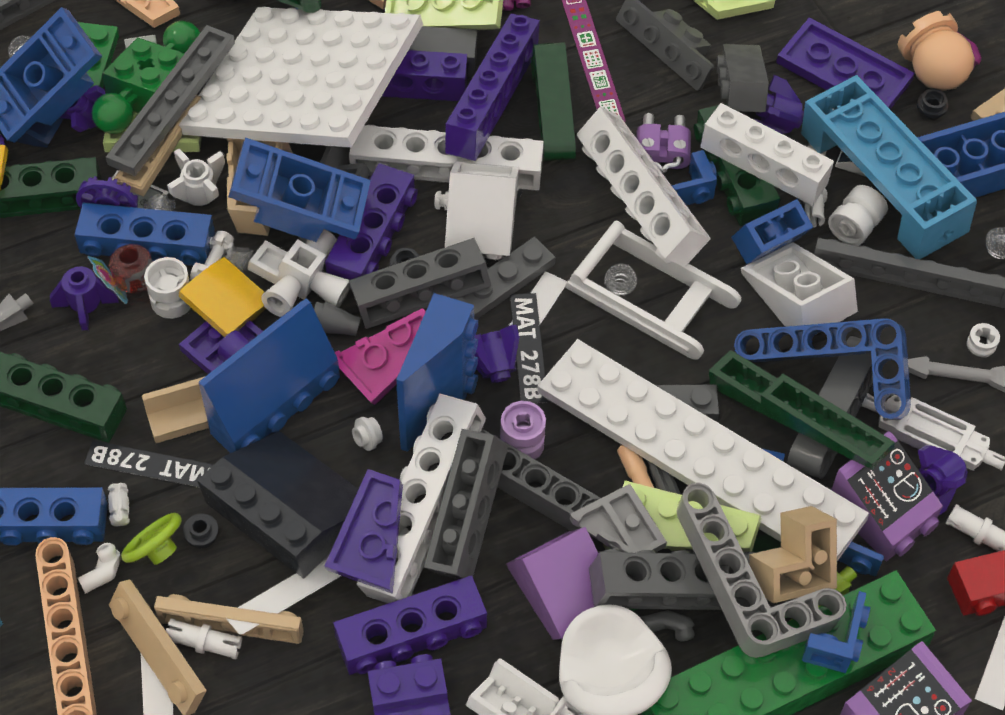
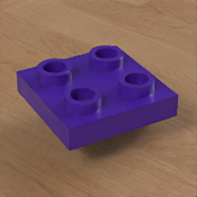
[179,320,263,374]

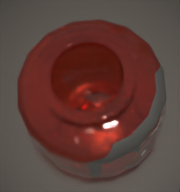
[109,244,153,293]

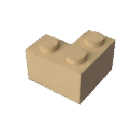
[749,506,837,603]

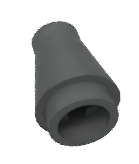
[314,301,361,337]

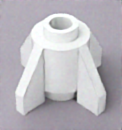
[167,149,225,206]

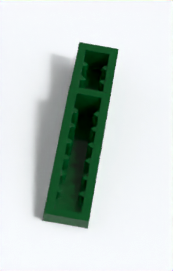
[709,350,895,470]

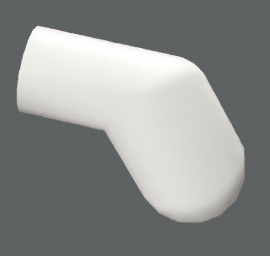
[78,543,121,594]

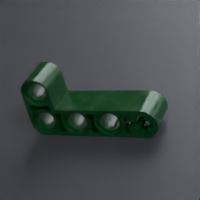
[531,42,576,161]

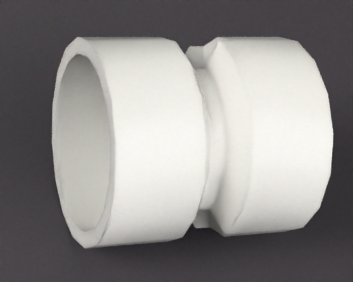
[828,185,888,246]
[144,257,191,319]

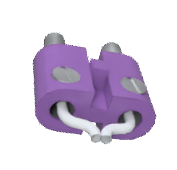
[636,113,691,172]

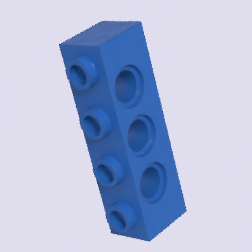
[74,203,215,266]
[0,487,108,545]

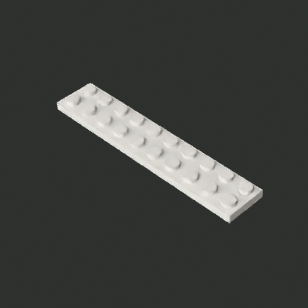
[537,339,869,561]

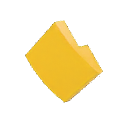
[179,257,266,337]

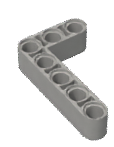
[676,483,846,658]

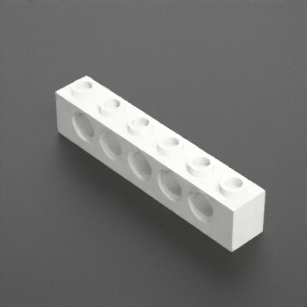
[576,107,711,267]
[349,125,544,190]
[357,394,486,603]

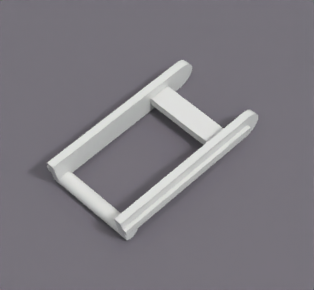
[565,221,741,360]

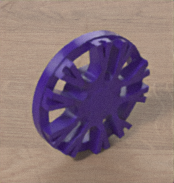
[76,176,138,209]

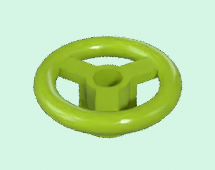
[121,513,182,565]

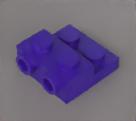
[368,654,451,715]

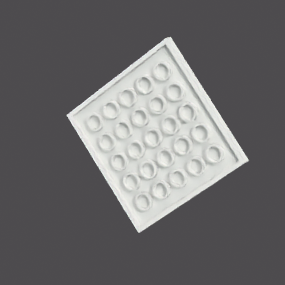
[179,7,423,148]

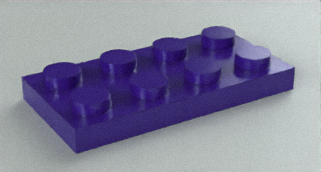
[776,17,915,109]

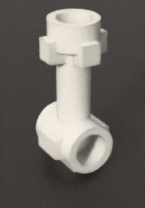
[190,231,234,280]

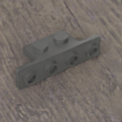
[616,0,714,90]

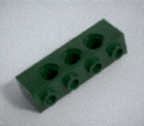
[693,103,780,227]
[0,157,101,218]
[0,352,127,443]

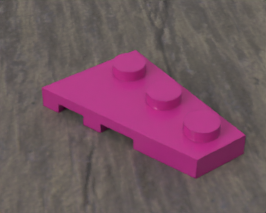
[335,308,426,405]

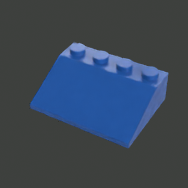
[396,293,478,451]
[198,298,340,453]

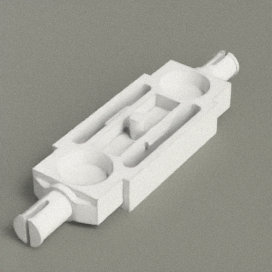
[862,393,1005,471]

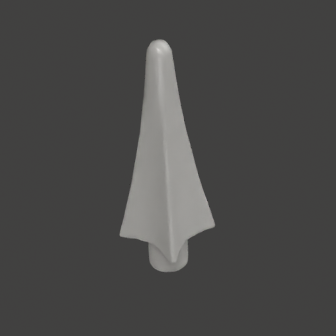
[0,293,34,331]

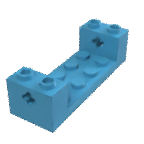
[801,75,977,259]

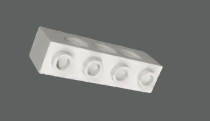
[701,103,834,206]

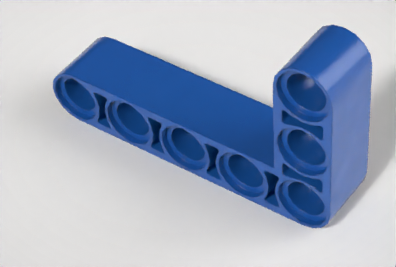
[734,318,911,420]

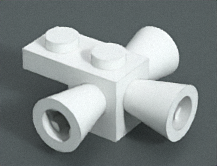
[247,229,351,317]

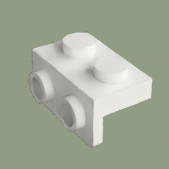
[466,659,559,715]

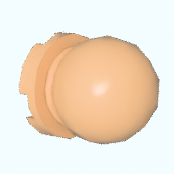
[897,11,975,91]

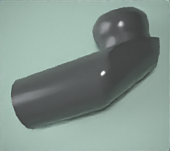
[641,610,695,642]

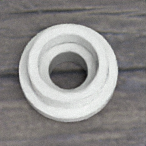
[352,417,383,451]

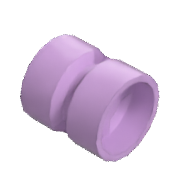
[500,401,546,459]

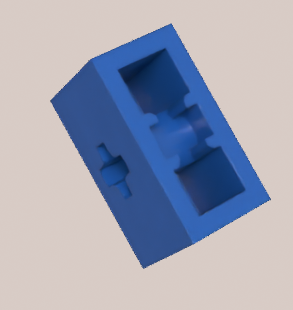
[731,199,813,265]

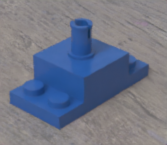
[0,7,102,143]
[228,137,371,242]

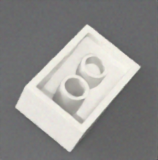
[741,242,858,327]

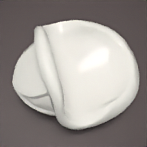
[559,604,672,715]

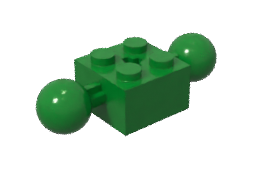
[92,21,200,134]

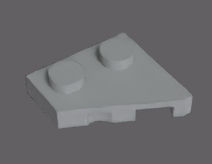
[570,484,667,553]

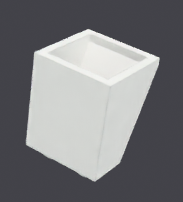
[445,161,519,260]

